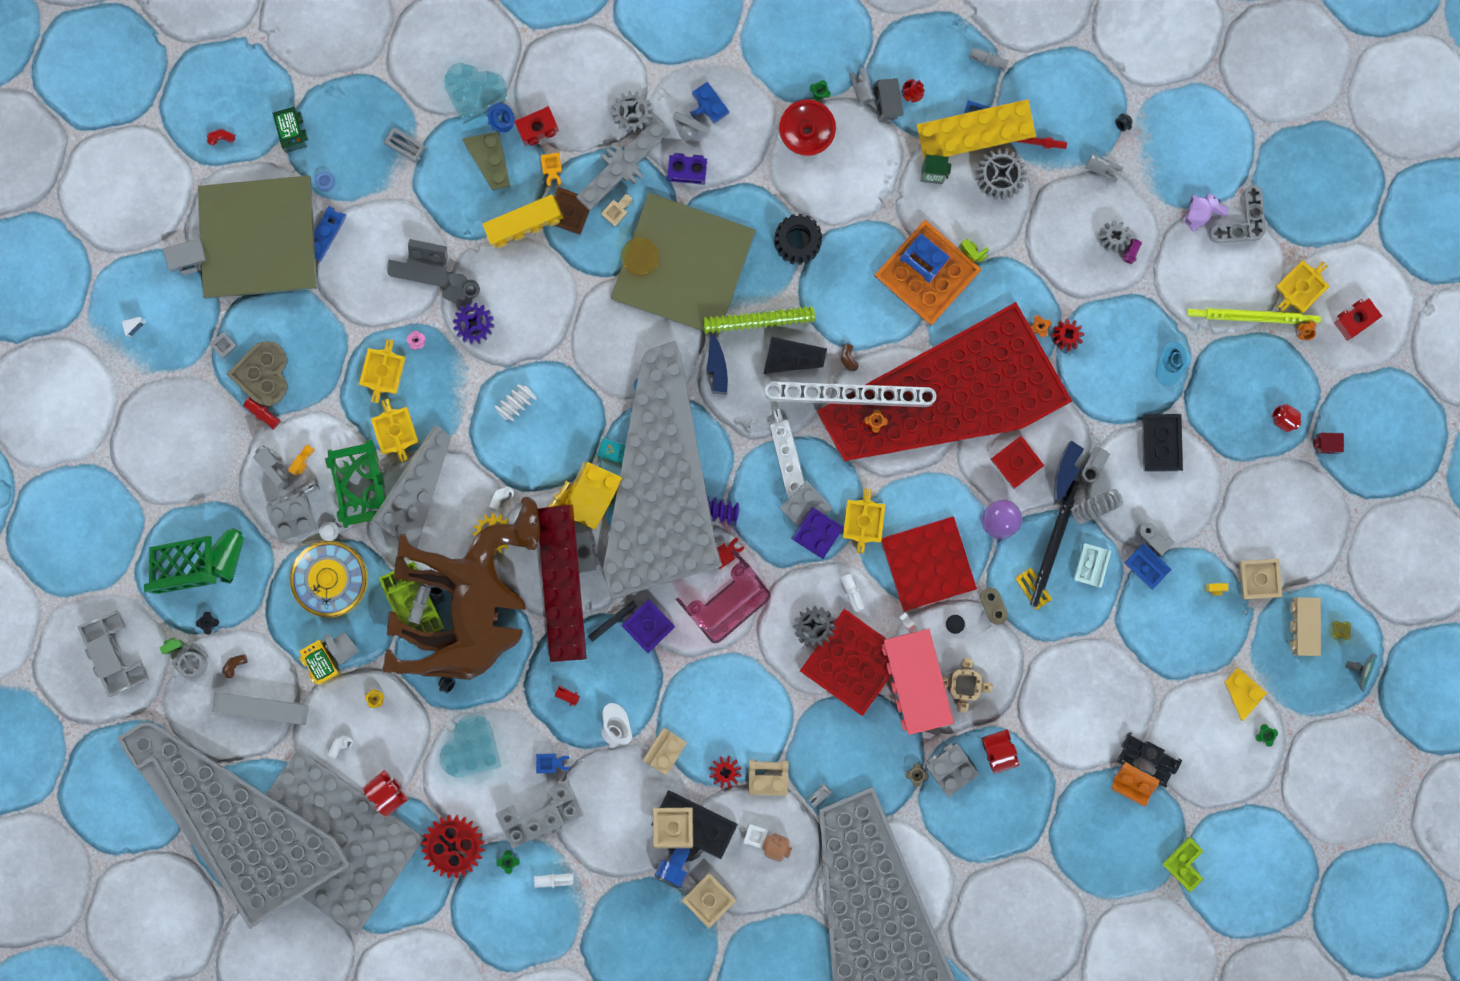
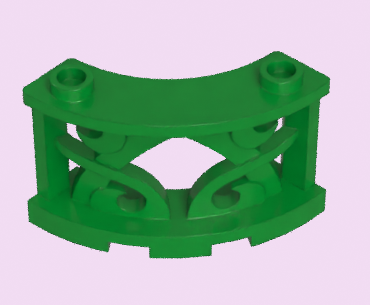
[325,440,386,528]

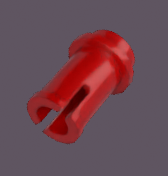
[554,686,580,706]

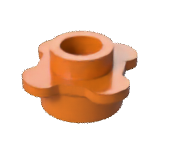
[1030,315,1052,337]
[1297,321,1316,341]
[865,410,888,433]

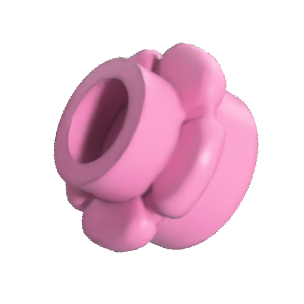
[407,331,426,350]

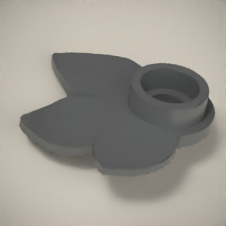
[442,273,480,310]

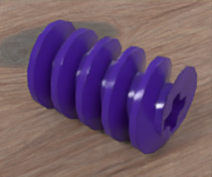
[707,495,740,527]

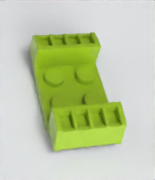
[379,561,445,644]

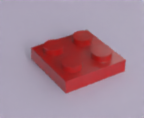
[990,436,1045,489]

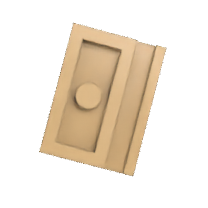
[643,728,687,775]

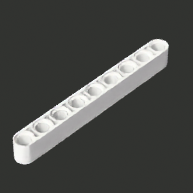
[765,382,936,407]

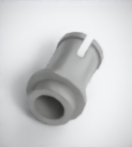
[807,784,832,808]

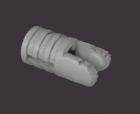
[849,67,876,105]
[1085,153,1124,183]

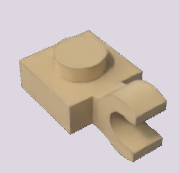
[601,194,633,227]

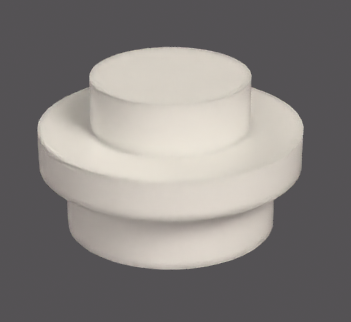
[319,522,339,541]

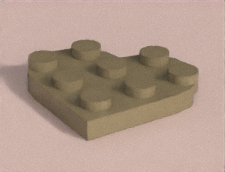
[226,341,289,407]

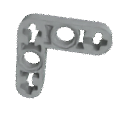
[1209,185,1266,243]

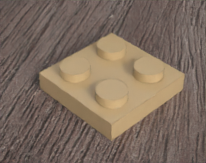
[1239,559,1282,600]
[653,808,693,849]
[682,872,737,928]

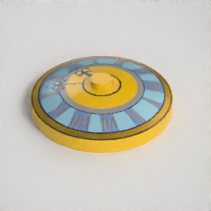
[290,541,368,618]

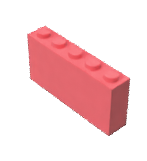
[881,628,954,735]

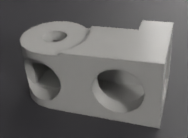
[1137,522,1175,557]

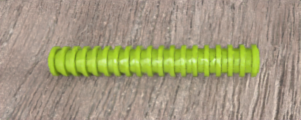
[703,306,815,334]

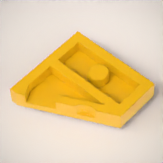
[1224,668,1267,721]

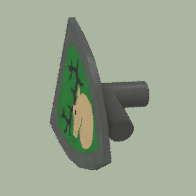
[1345,654,1377,692]

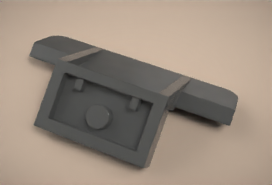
[387,239,452,288]

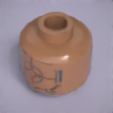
[762,833,792,862]

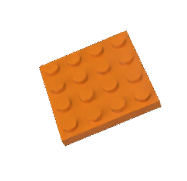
[874,220,982,326]

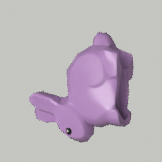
[1184,194,1228,232]

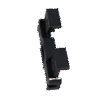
[1116,732,1182,788]

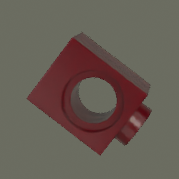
[1313,433,1344,454]

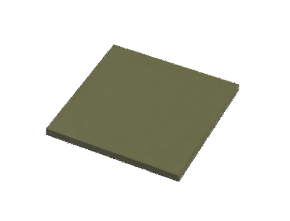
[198,175,317,299]
[611,193,756,337]

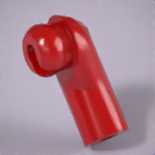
[207,129,236,145]

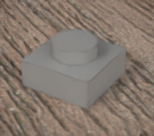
[209,332,238,359]

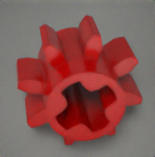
[901,79,925,103]

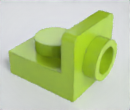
[959,238,990,263]

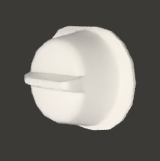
[601,703,632,748]

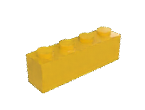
[482,194,563,248]

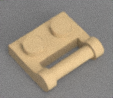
[749,759,788,796]

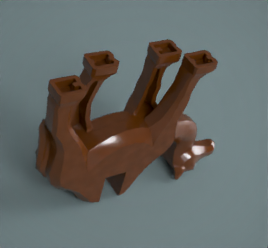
[383,497,540,680]

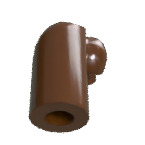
[840,344,859,372]
[222,654,248,678]

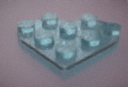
[444,63,507,124]
[439,715,502,777]

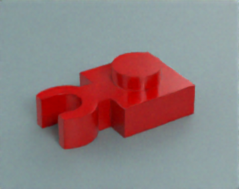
[717,538,744,570]

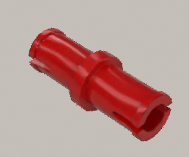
[243,397,281,430]

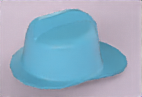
[1156,341,1191,386]

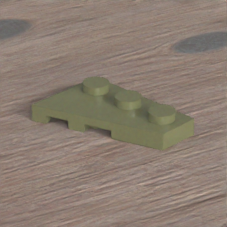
[462,131,511,191]

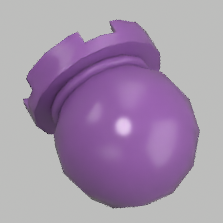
[981,500,1022,539]

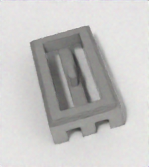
[383,127,426,163]

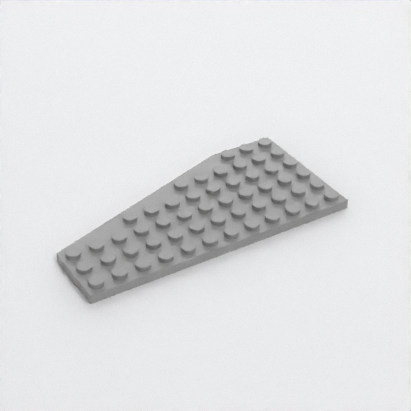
[819,787,955,981]

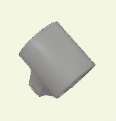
[1079,446,1110,485]

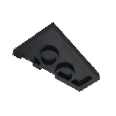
[764,337,827,374]

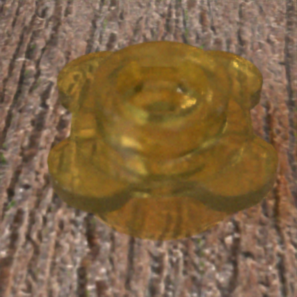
[1331,620,1351,640]

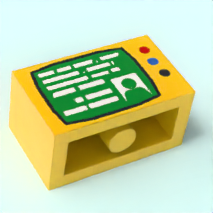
[299,640,341,685]

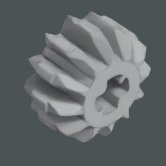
[1098,220,1131,253]

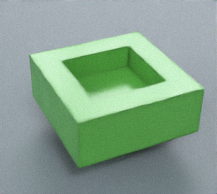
[159,638,184,655]

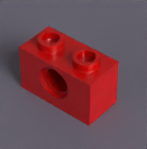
[514,106,559,146]
[1334,298,1383,341]

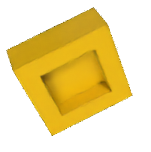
[1205,583,1229,596]

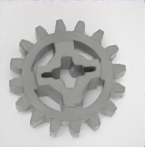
[612,91,653,133]

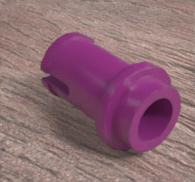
[1122,238,1142,264]

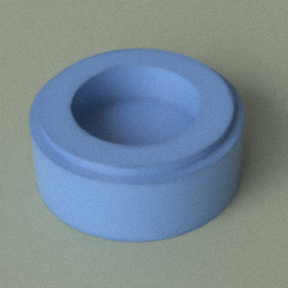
[315,172,335,192]

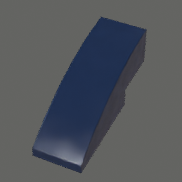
[707,333,728,395]
[1054,440,1084,502]

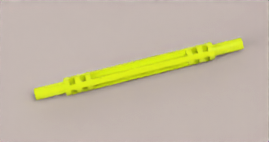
[1186,308,1321,324]

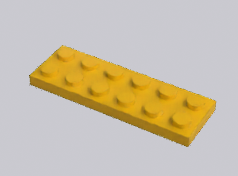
[917,99,1036,158]

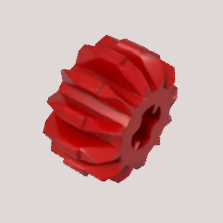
[1051,319,1085,352]
[709,756,742,789]

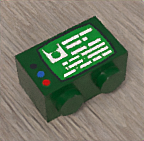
[272,107,309,153]
[920,154,951,184]

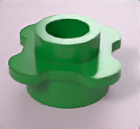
[809,80,831,102]
[1255,724,1278,747]
[496,850,520,874]

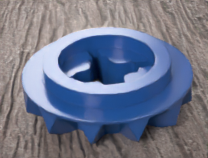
[486,103,515,133]

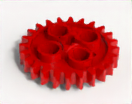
[421,815,485,878]

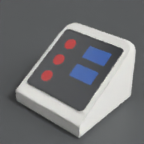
[122,317,146,337]

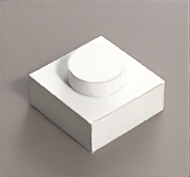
[743,824,768,849]

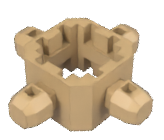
[942,658,993,713]

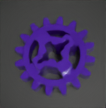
[453,303,495,345]

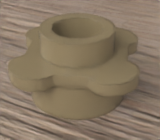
[905,764,929,787]

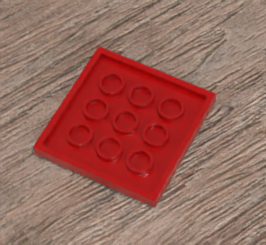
[881,516,977,612]
[800,608,892,716]

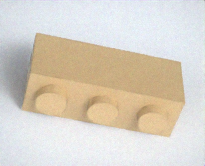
[1290,597,1321,656]

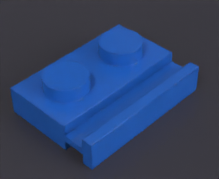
[1124,543,1172,590]

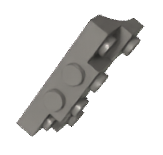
[77,610,149,697]
[495,780,583,849]

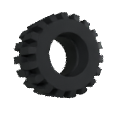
[774,214,822,265]

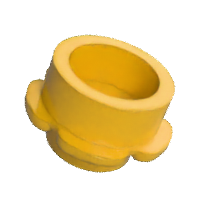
[365,689,384,708]

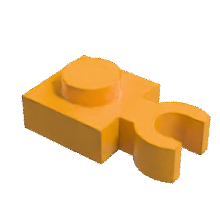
[541,153,562,188]
[287,444,315,476]

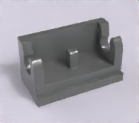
[873,78,904,122]

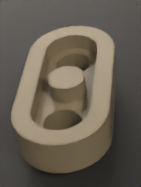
[980,588,1008,625]

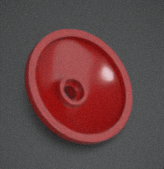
[779,100,836,156]

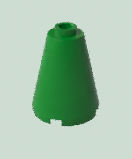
[198,528,244,584]

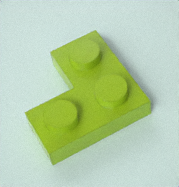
[1162,837,1204,893]

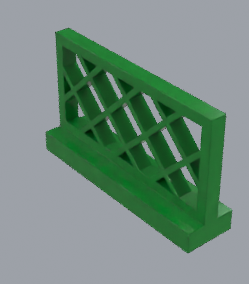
[144,536,216,594]

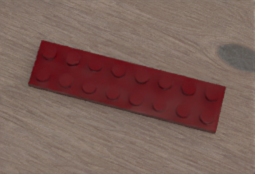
[538,505,587,662]

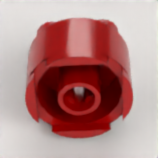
[981,729,1020,774]
[363,770,409,817]

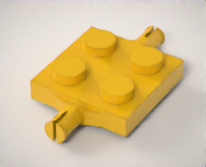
[1275,260,1330,314]
[359,339,406,404]
[370,399,419,463]
[843,488,886,554]

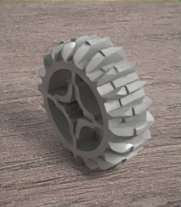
[975,149,1027,200]
[1071,489,1124,524]

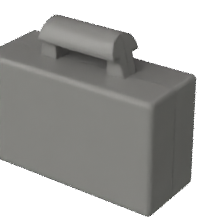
[163,239,206,276]

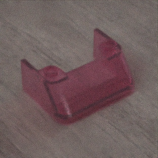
[675,549,771,643]

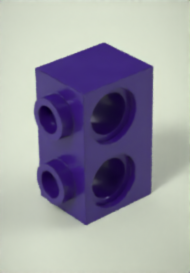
[667,153,707,185]

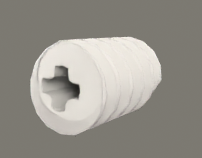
[494,383,537,422]

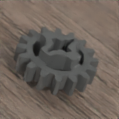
[793,606,836,649]

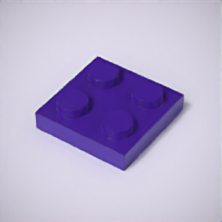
[791,507,844,559]
[621,599,675,653]

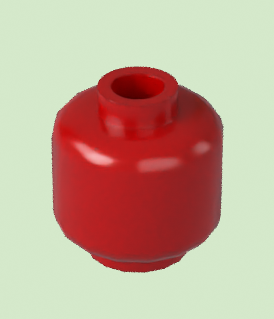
[1272,404,1302,432]

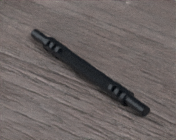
[1030,480,1079,608]

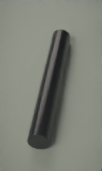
[588,600,637,642]

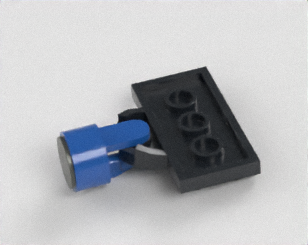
[651,790,738,889]

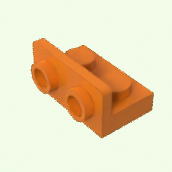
[1111,762,1160,807]

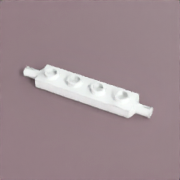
[770,409,804,498]

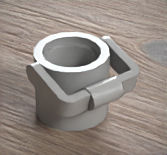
[324,632,359,666]
[171,642,208,678]

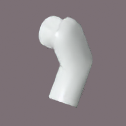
[489,487,514,510]
[327,735,354,759]

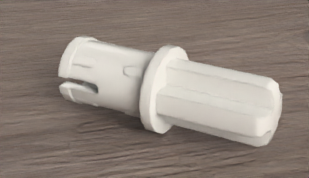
[840,574,864,612]
[534,873,573,889]

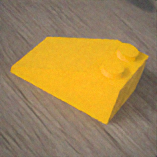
[564,462,622,530]

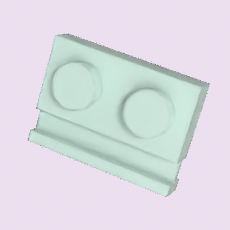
[1073,543,1111,588]

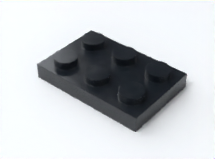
[1142,414,1183,472]

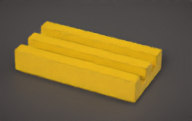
[1014,568,1052,610]

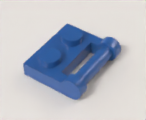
[899,233,950,283]

